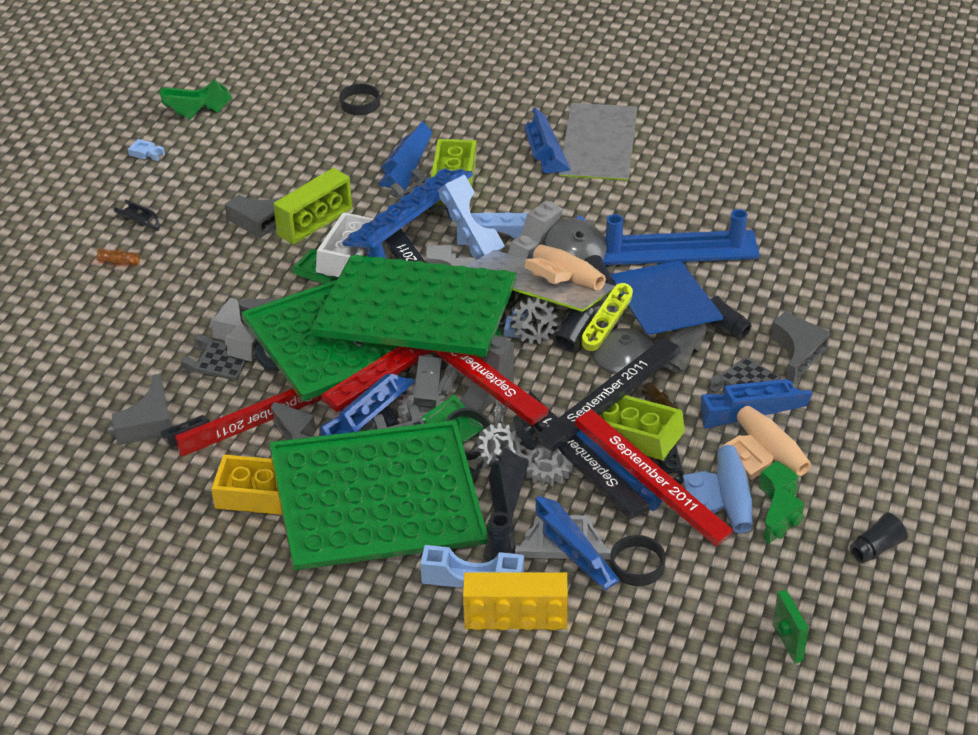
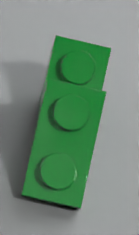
[158,79,232,119]
[759,460,805,544]

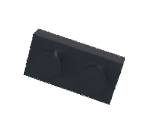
[161,415,210,446]

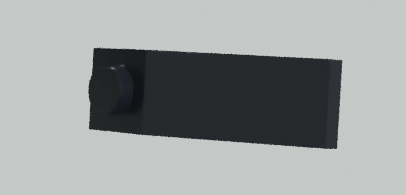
[488,448,529,518]

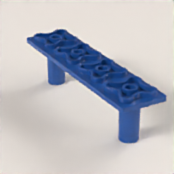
[342,169,473,258]
[603,209,760,266]

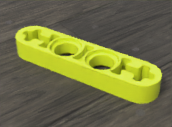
[581,283,633,351]

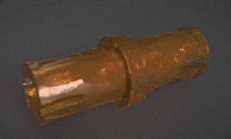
[96,248,140,265]

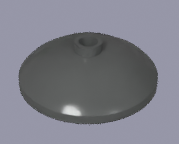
[545,219,607,260]
[592,328,655,375]

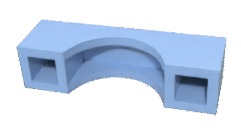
[438,175,505,260]
[456,212,529,245]
[420,545,524,588]

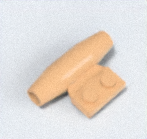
[524,245,606,290]
[723,406,811,480]

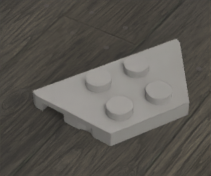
[515,515,611,559]

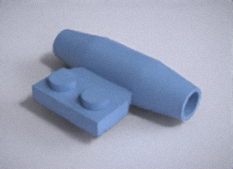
[683,445,752,534]

